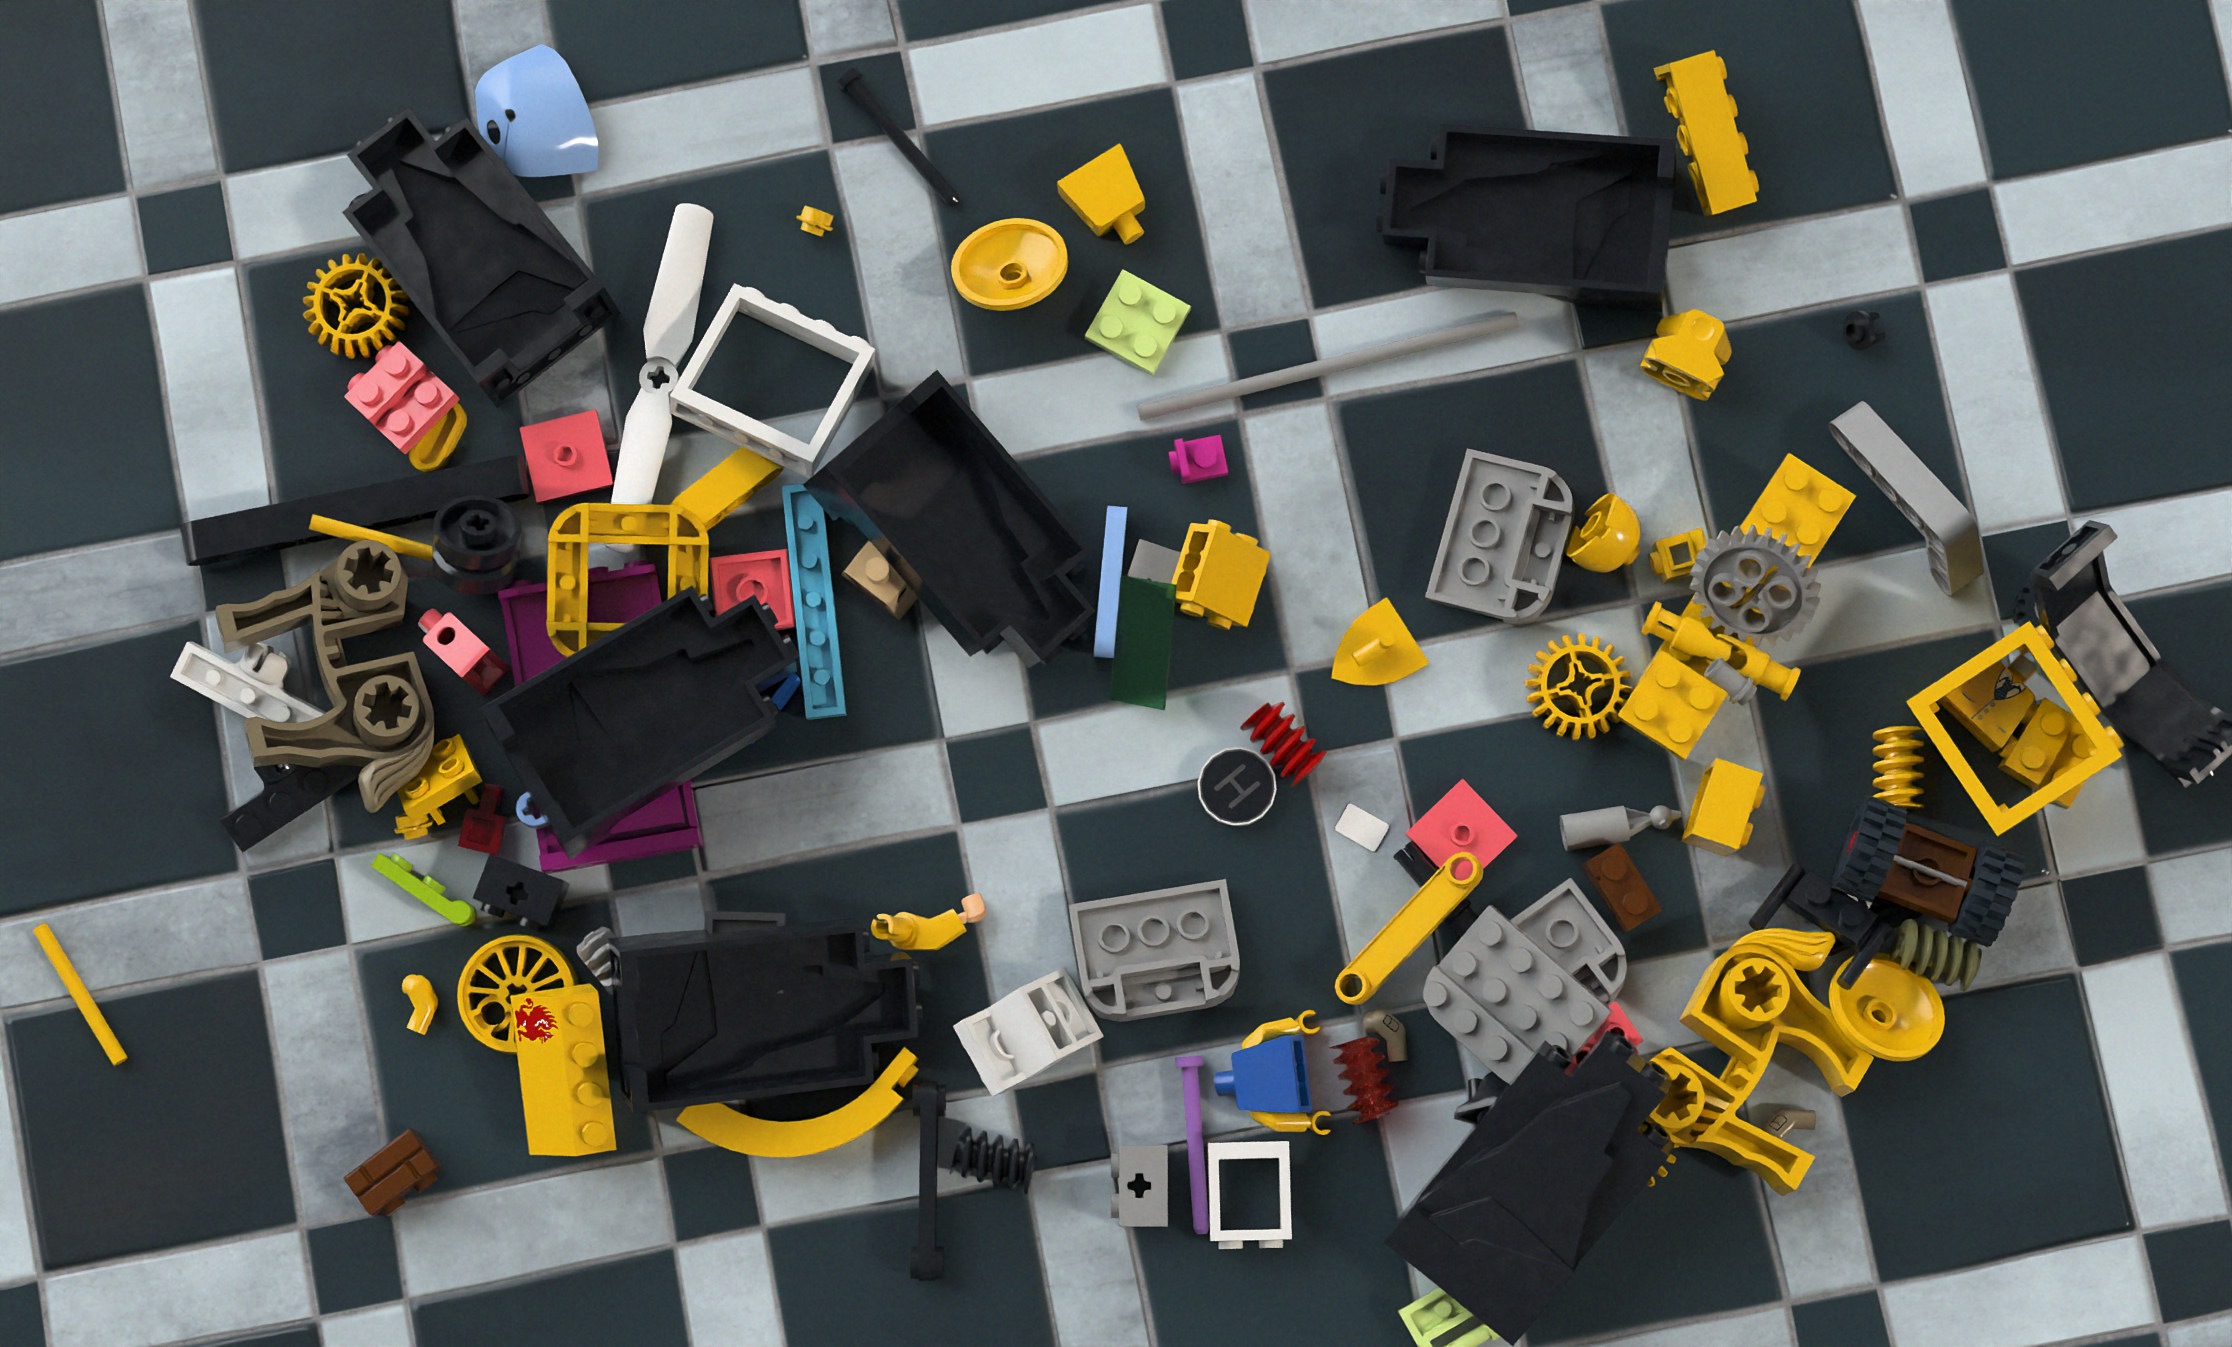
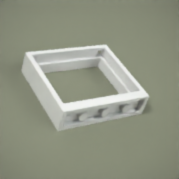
[670,283,875,479]

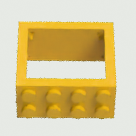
[1906,621,2124,837]

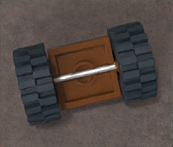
[1831,795,2025,947]

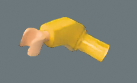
[871,893,987,950]

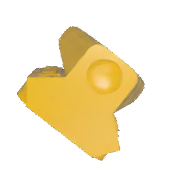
[1639,309,1732,401]

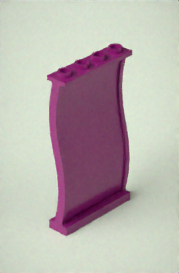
[498,560,704,874]

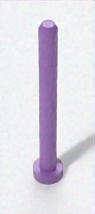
[1175,1055,1210,1234]

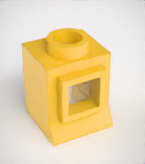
[1648,527,1706,584]

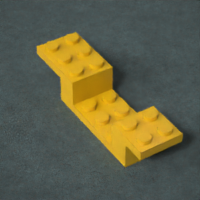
[1616,453,1856,761]

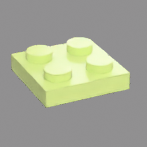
[1085,269,1191,376]

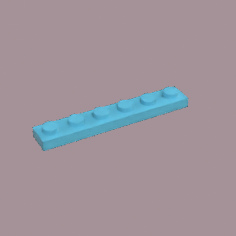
[782,483,847,720]

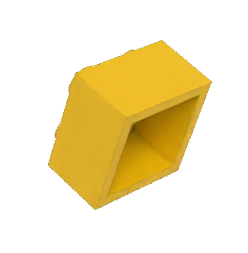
[1681,758,1766,857]

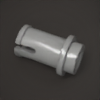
[1704,657,1757,706]

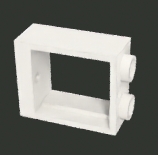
[1207,1141,1292,1249]

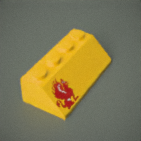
[510,983,617,1156]

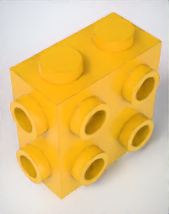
[1167,519,1271,630]

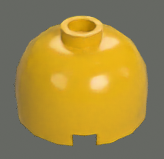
[1565,493,1641,573]

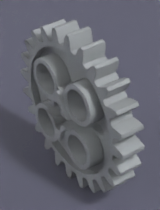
[1689,525,1821,647]

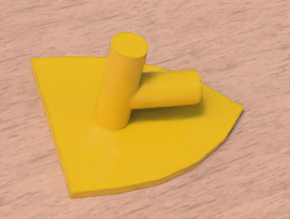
[1331,597,1429,686]

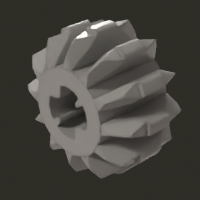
[577,926,616,995]

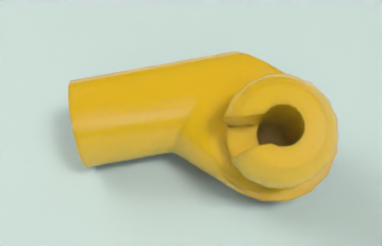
[402,974,438,1035]

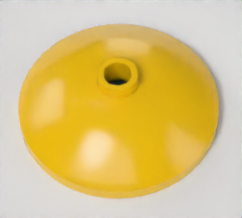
[951,218,1068,311]
[1829,952,1945,1061]

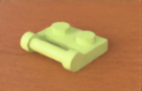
[1398,1287,1500,1347]

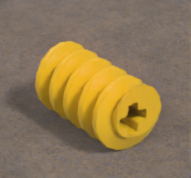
[1873,726,1924,810]

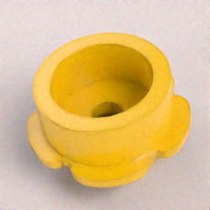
[796,205,834,236]
[394,813,433,840]

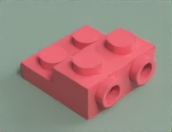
[344,341,460,455]

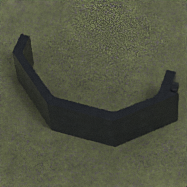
[2030,520,2232,789]

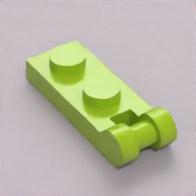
[370,852,477,927]

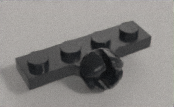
[220,763,364,853]

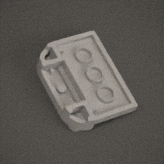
[1425,448,1575,624]
[1510,877,1627,1005]
[1068,879,1240,1022]
[1423,905,1613,1083]

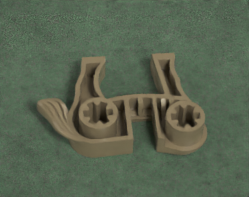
[216,540,434,813]

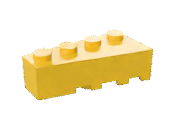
[1653,50,1759,216]

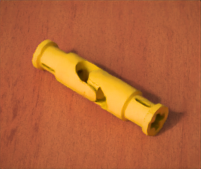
[1641,601,1801,701]

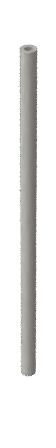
[1137,312,1519,421]

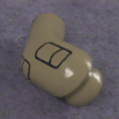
[1363,1009,1408,1062]
[1761,1109,1816,1140]

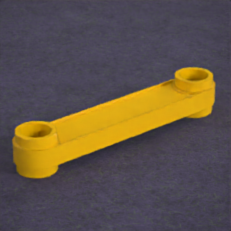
[1335,852,1483,1006]

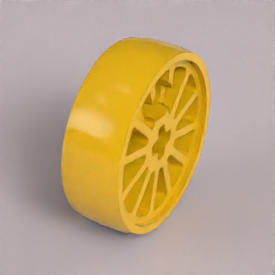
[457,934,579,1056]

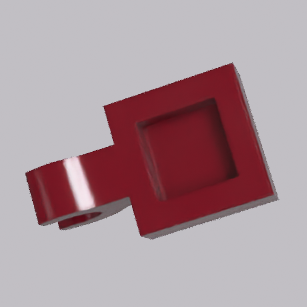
[457,783,508,856]

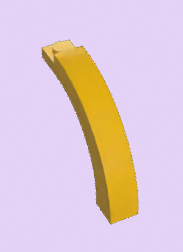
[676,1047,919,1158]

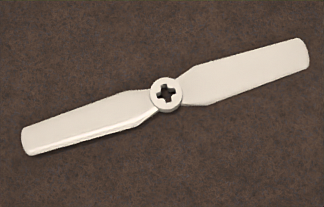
[604,203,714,553]

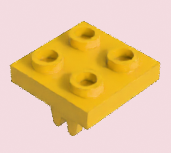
[397,734,482,825]

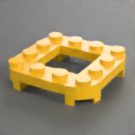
[546,503,709,657]

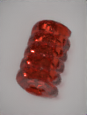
[1329,1036,1399,1125]

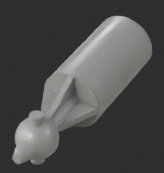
[1560,805,1681,851]

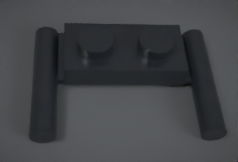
[1749,864,1893,990]

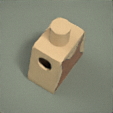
[841,541,918,621]

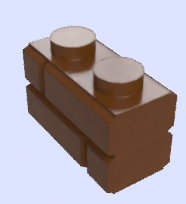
[1581,842,1662,934]
[343,1128,443,1218]

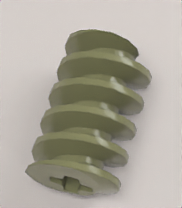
[1890,919,1982,991]

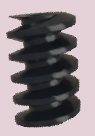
[949,1126,1037,1195]

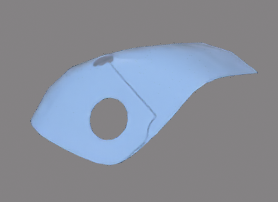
[475,44,599,177]

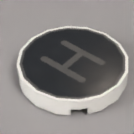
[1197,747,1277,826]

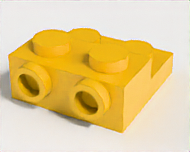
[1997,697,2094,809]

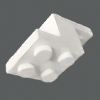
[953,967,1104,1097]

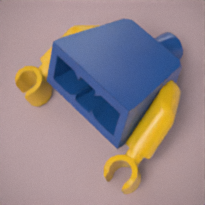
[1214,1010,1331,1135]

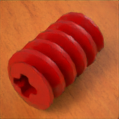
[1240,701,1327,788]

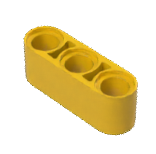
[671,447,785,531]

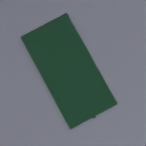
[1110,575,1177,710]

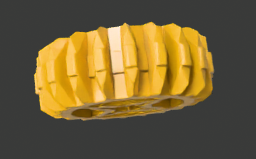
[303,253,410,359]
[1524,633,1633,741]

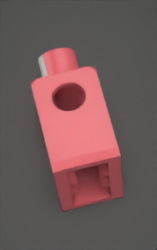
[418,609,510,697]

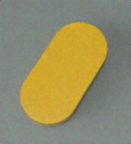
[408,402,467,473]

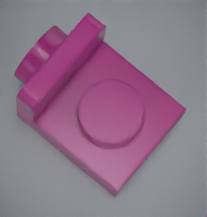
[1168,435,1228,484]

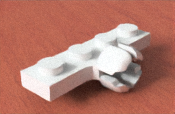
[170,641,327,723]

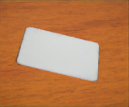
[1334,803,1390,852]

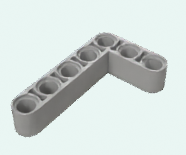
[1828,401,1984,596]

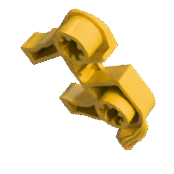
[1646,928,1874,1196]

